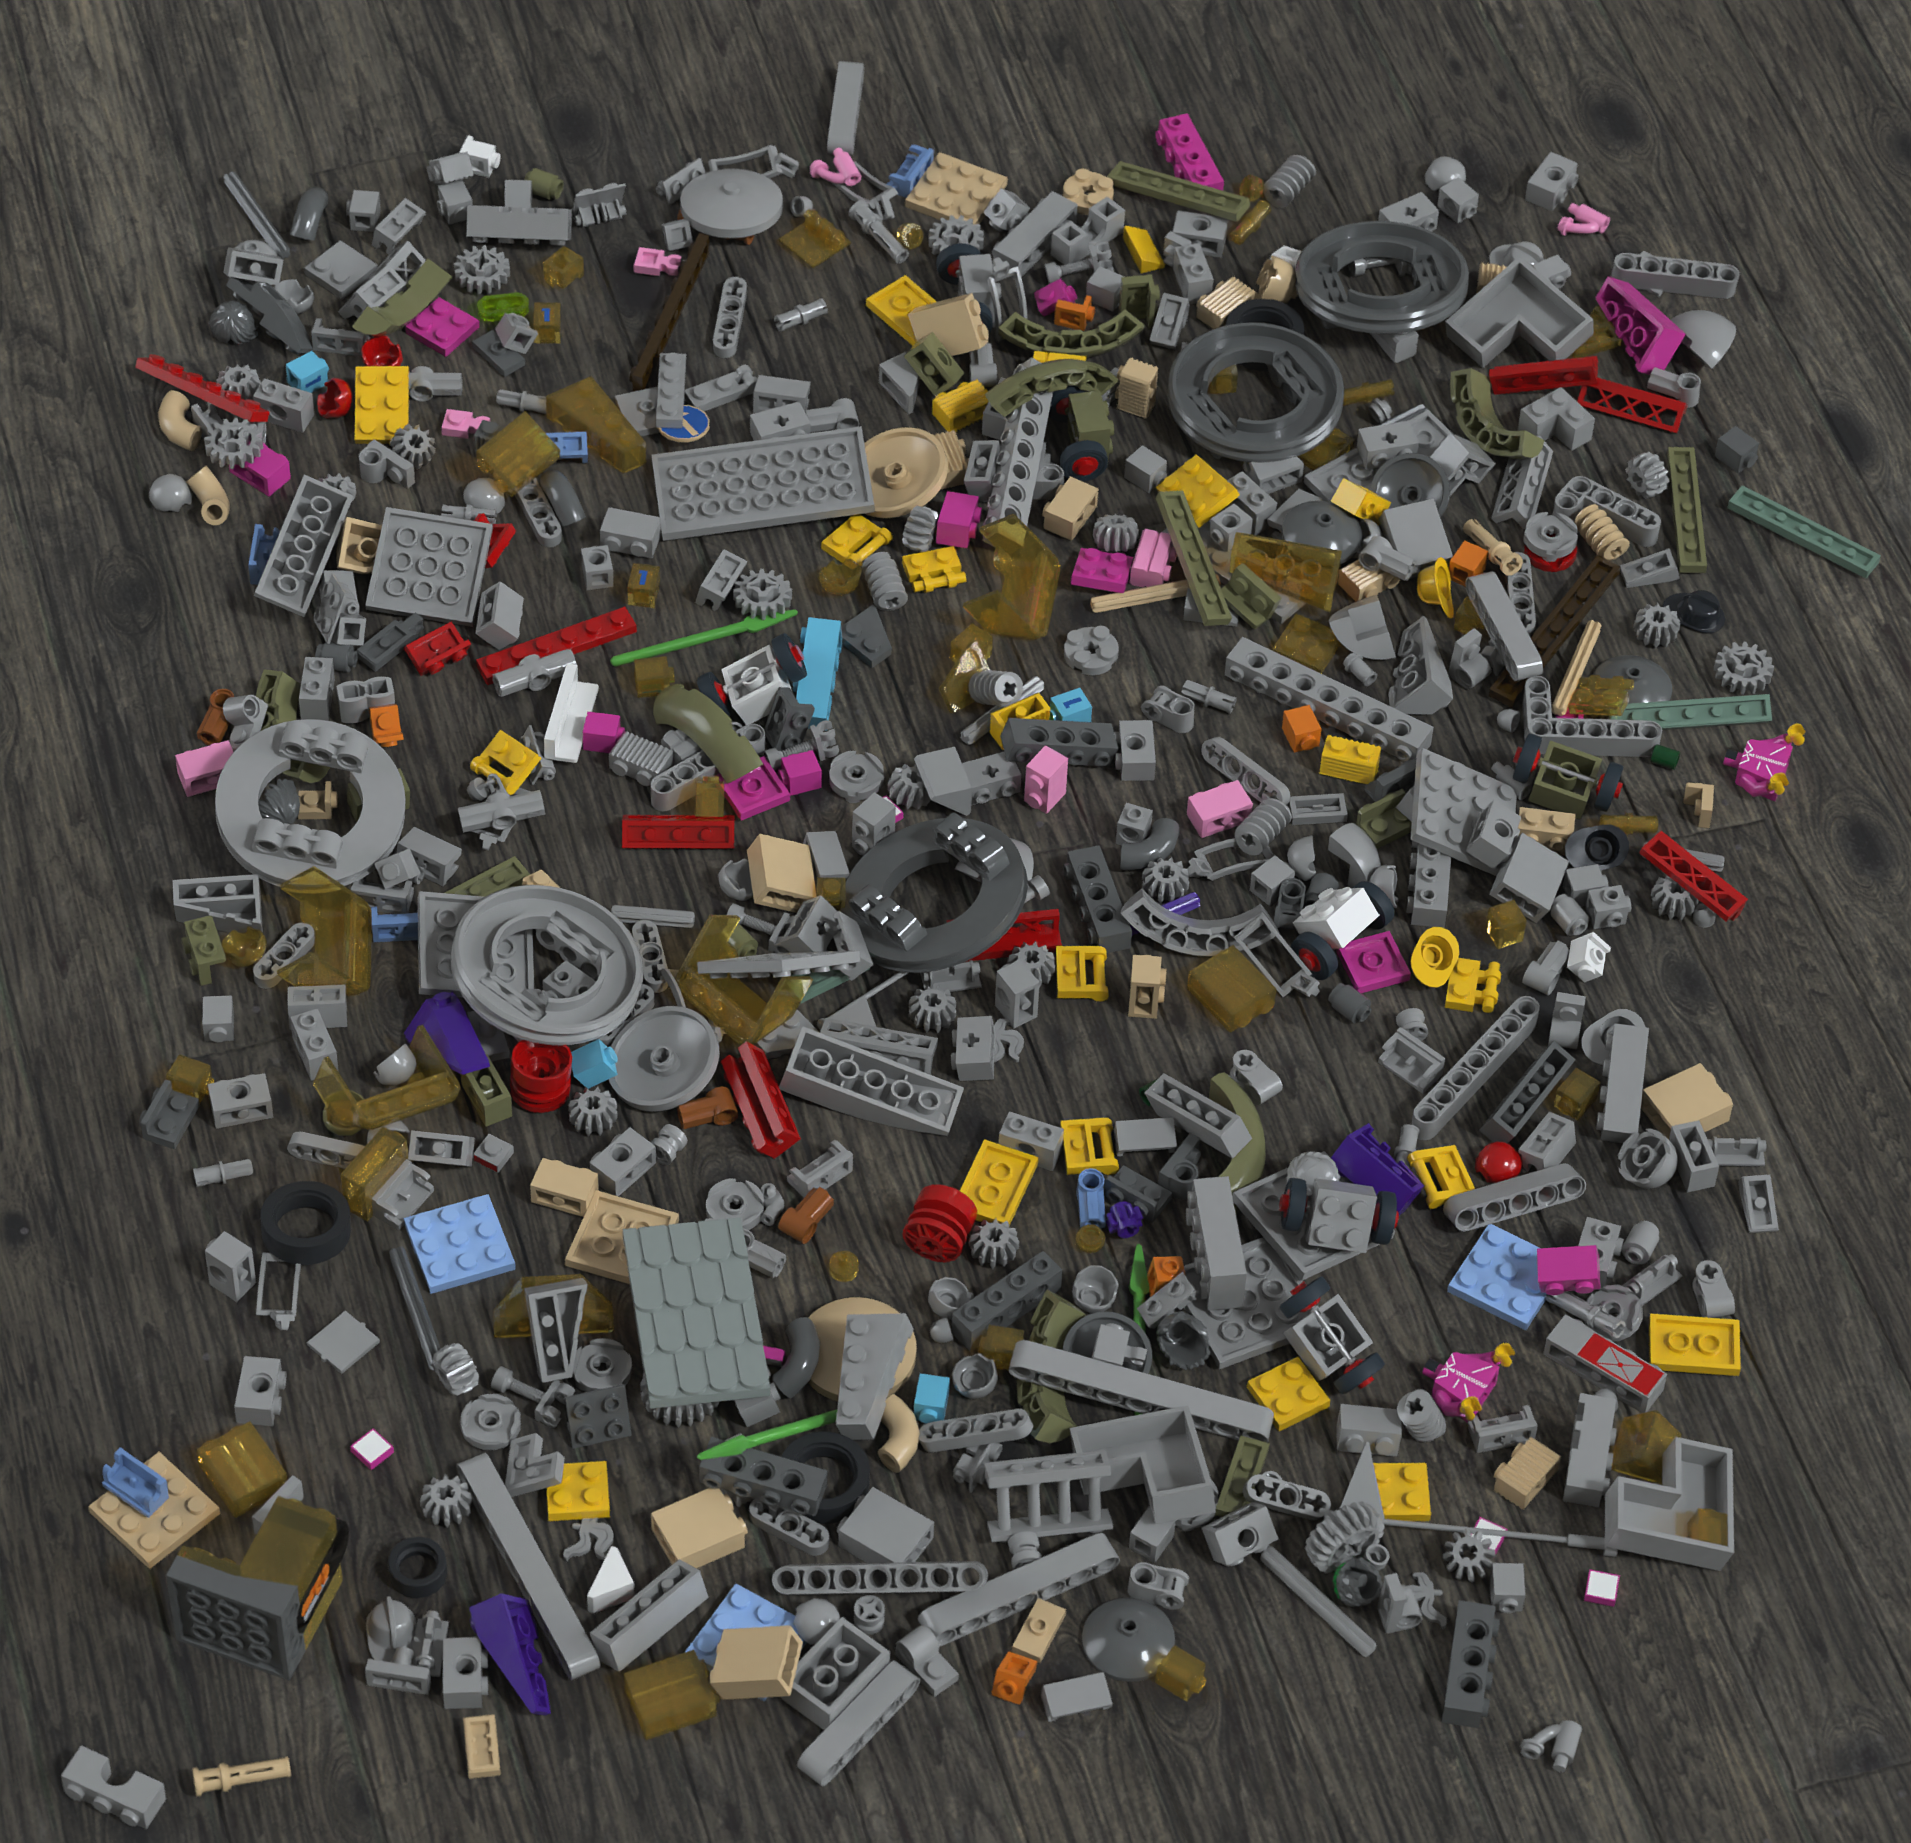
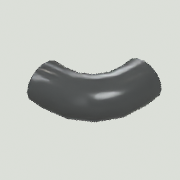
[290,187,329,241]
[539,469,586,527]
[1120,818,1180,871]
[772,1317,820,1399]

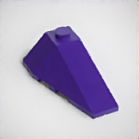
[404,992,490,1075]
[469,1594,551,1716]

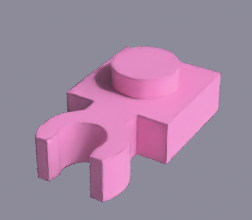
[634,247,681,276]
[441,409,490,439]

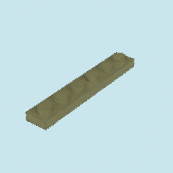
[1107,161,1250,222]
[1667,447,1707,573]
[1156,491,1232,626]

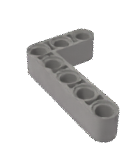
[1522,676,1662,757]

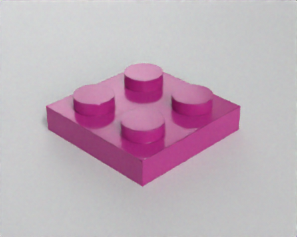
[405,297,479,357]
[1071,548,1133,594]
[715,756,790,821]
[1336,931,1411,993]

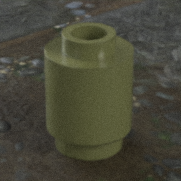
[524,168,564,200]
[717,921,758,958]

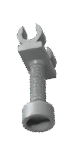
[1044,242,1114,284]
[1348,257,1412,276]
[764,720,839,771]
[725,903,795,953]
[491,1366,576,1428]

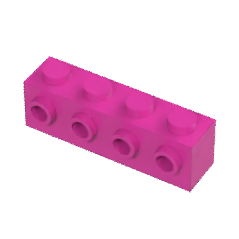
[1156,114,1224,191]

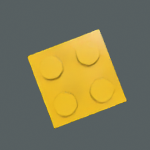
[1247,1357,1330,1432]
[547,1461,610,1521]
[1373,1463,1431,1521]

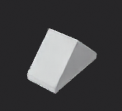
[587,1546,634,1614]

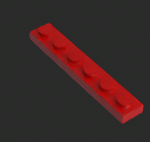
[135,354,270,422]
[476,607,637,685]

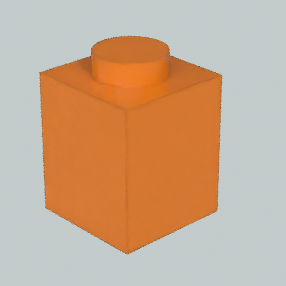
[1449,541,1488,587]
[1282,705,1321,753]

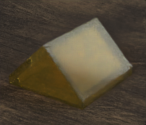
[1611,1410,1682,1485]

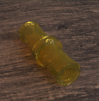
[1230,200,1272,245]
[1343,379,1395,406]
[1600,813,1658,835]

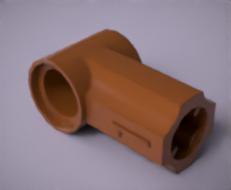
[197,689,234,745]
[677,1087,739,1129]
[778,1187,834,1244]

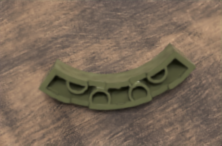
[352,259,452,336]
[998,310,1144,358]
[985,359,1119,417]
[1450,368,1544,459]
[256,669,330,783]
[653,684,763,784]
[1209,1072,1266,1215]
[1017,1290,1086,1443]

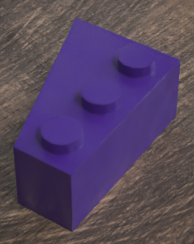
[1331,1123,1424,1215]

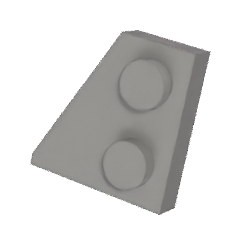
[749,1006,820,1059]

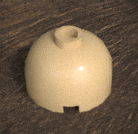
[1255,255,1297,304]

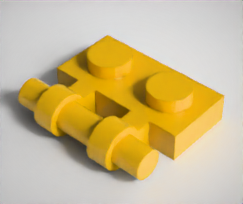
[902,546,966,593]
[1445,958,1501,1013]

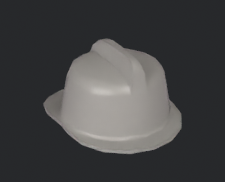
[1489,242,1544,267]
[1581,1009,1645,1065]
[366,1596,416,1662]

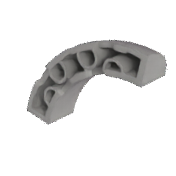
[1121,888,1279,956]

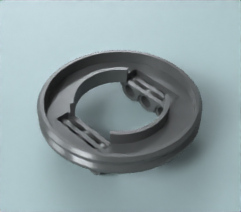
[1295,221,1469,334]
[1167,323,1344,462]
[840,813,1028,973]

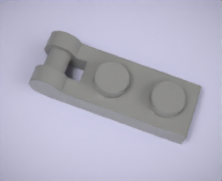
[684,365,757,412]

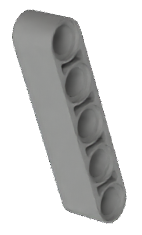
[827,61,864,156]
[1611,253,1740,299]
[1465,571,1543,681]
[651,724,765,811]
[1443,1163,1586,1231]
[797,1661,920,1786]

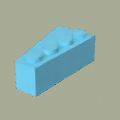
[793,617,842,731]

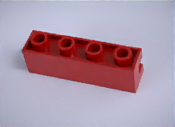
[721,1041,801,1159]

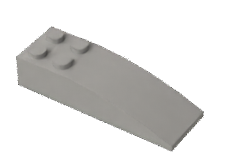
[253,475,354,617]
[779,1026,964,1136]

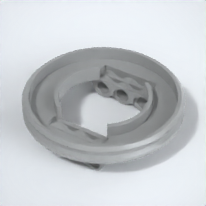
[215,719,405,891]
[450,885,643,1045]

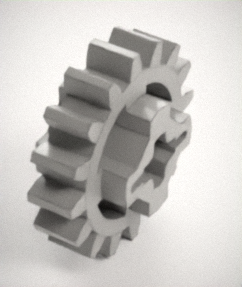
[929,215,984,254]
[454,245,510,294]
[204,418,263,469]
[733,569,792,620]
[1714,642,1774,695]

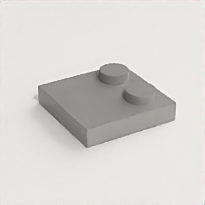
[304,240,378,300]

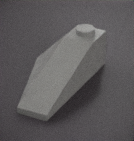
[1388,616,1453,714]

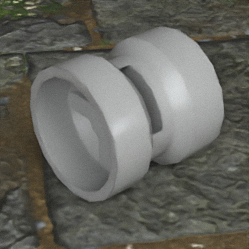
[651,1124,688,1165]
[1008,1531,1042,1570]

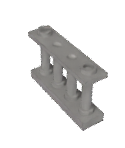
[984,1450,1113,1543]

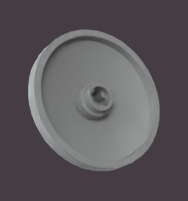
[680,169,783,238]
[609,1006,719,1111]

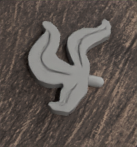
[994,1018,1024,1063]
[563,1518,614,1562]
[1406,1572,1447,1629]

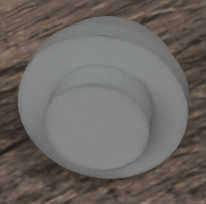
[1368,398,1392,424]

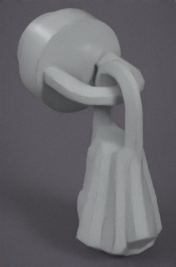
[467,773,507,801]

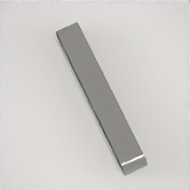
[1412,996,1540,1140]
[918,1533,1120,1647]
[772,1561,988,1594]

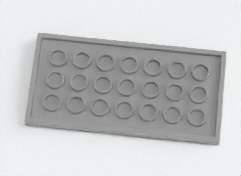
[652,426,875,541]

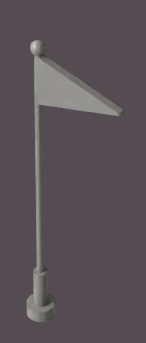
[817,875,1050,1037]
[1324,1442,1618,1557]

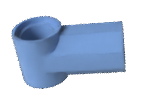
[1076,1168,1106,1231]

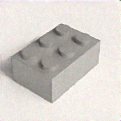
[781,1617,890,1730]

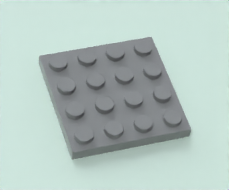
[365,507,493,627]
[1410,748,1517,876]
[417,891,534,997]
[697,951,860,979]
[1232,1151,1395,1281]
[1184,1237,1317,1369]

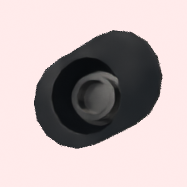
[1662,590,1725,633]
[1565,824,1629,871]

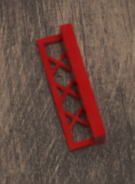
[1489,356,1598,395]
[1577,377,1688,433]
[622,815,735,848]
[1639,831,1748,922]
[946,909,1062,962]

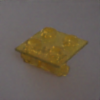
[779,209,851,268]

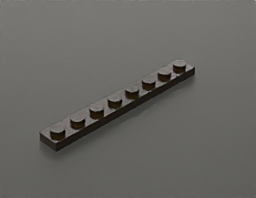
[629,233,709,392]
[1489,555,1621,708]

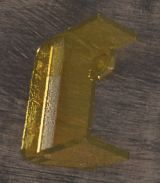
[963,513,1060,640]
[277,866,372,995]
[675,915,813,1045]
[313,1025,460,1130]

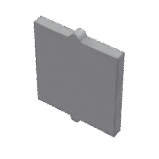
[307,1311,380,1374]

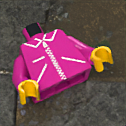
[1723,723,1805,801]
[1422,1343,1515,1423]

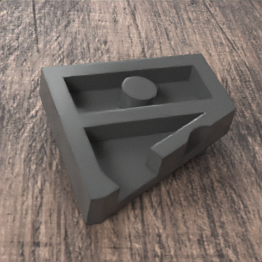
[841,605,892,668]

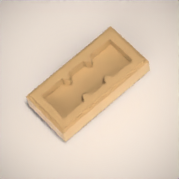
[1012,1598,1066,1663]
[463,1715,501,1779]

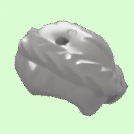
[1286,1152,1340,1201]

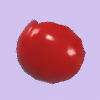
[361,336,403,367]
[317,378,352,418]
[1475,1141,1522,1183]

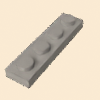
[656,353,686,428]

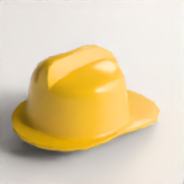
[1417,557,1454,619]
[1411,927,1459,988]

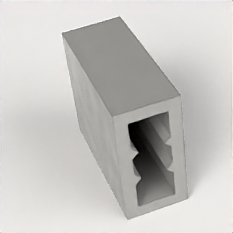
[1378,498,1453,579]
[1489,833,1569,923]
[837,1487,934,1577]

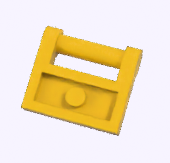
[821,514,893,571]
[470,730,542,795]
[1056,946,1109,1002]
[1060,1118,1119,1175]
[1407,1145,1475,1209]

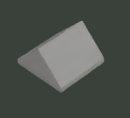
[914,747,972,816]

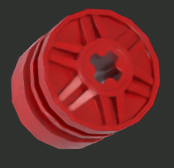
[510,1040,573,1113]
[903,1184,977,1263]

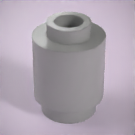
[1550,894,1589,936]
[1622,1221,1659,1264]

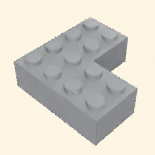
[1445,256,1594,368]
[1070,1405,1216,1524]
[1605,1437,1734,1571]

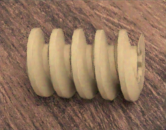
[1574,504,1630,561]

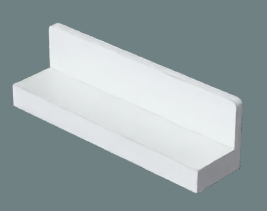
[544,663,599,763]

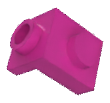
[1034,278,1077,316]

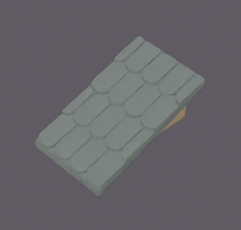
[623,1217,770,1409]

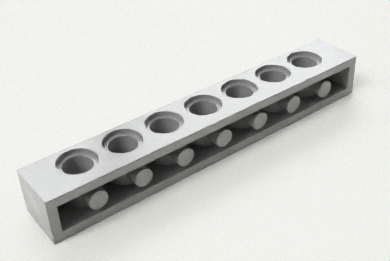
[982,357,1053,554]
[1225,637,1434,761]

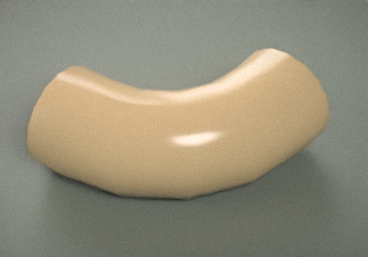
[158,390,202,451]
[186,466,230,525]
[878,1394,920,1473]

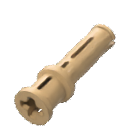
[1463,519,1523,576]
[192,1757,291,1796]

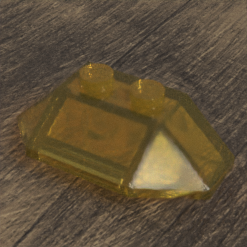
[493,1274,614,1338]

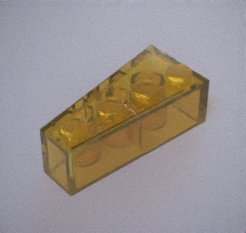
[546,376,646,474]
[1229,532,1342,613]

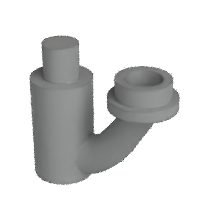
[1491,758,1535,800]
[1520,1720,1582,1772]

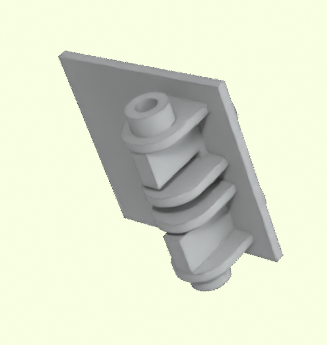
[572,183,626,227]
[314,574,360,644]

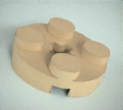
[1063,169,1114,215]

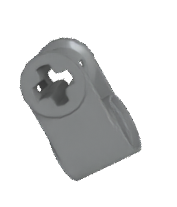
[1141,686,1194,733]
[1229,1050,1282,1106]
[1692,1260,1735,1318]
[1127,1562,1189,1610]

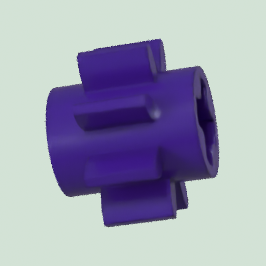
[1106,1201,1143,1238]

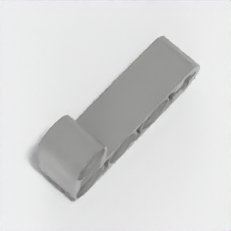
[1552,476,1661,547]

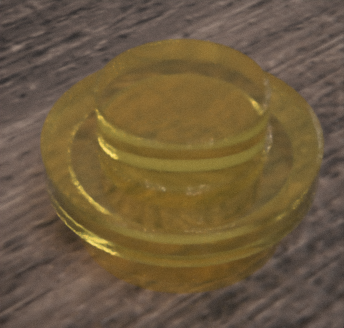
[1076,1224,1105,1253]

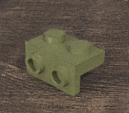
[1119,275,1160,329]
[181,916,226,986]

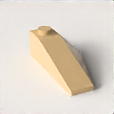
[336,517,382,574]

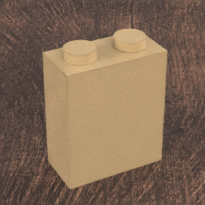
[908,293,989,356]
[747,834,817,913]
[1641,1063,1733,1140]
[651,1488,747,1568]
[710,1625,803,1700]

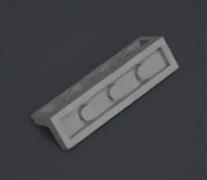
[338,241,426,319]
[1492,434,1553,529]
[820,1018,938,1075]

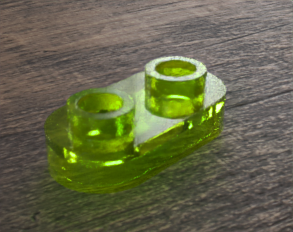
[477,293,529,321]

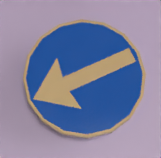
[657,405,709,442]

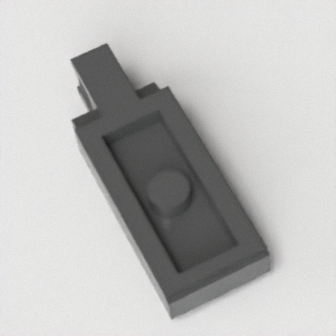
[357,612,424,672]

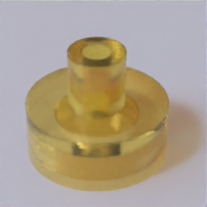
[1239,174,1265,202]
[896,223,923,249]
[829,1251,859,1282]

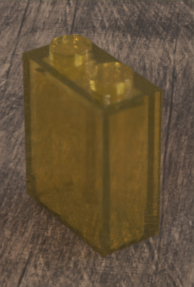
[476,411,560,498]
[1187,945,1276,1033]
[341,1127,408,1222]
[197,1421,287,1518]
[624,1650,720,1740]

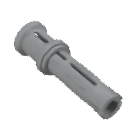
[848,200,909,263]

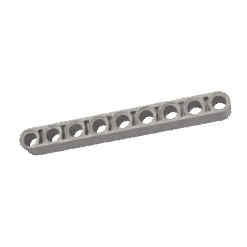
[1009,1340,1274,1443]
[457,1453,600,1680]

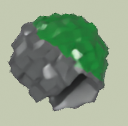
[1333,1557,1383,1607]

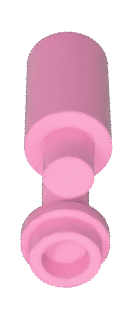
[810,148,861,186]
[1557,203,1610,236]

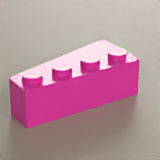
[1595,276,1686,375]

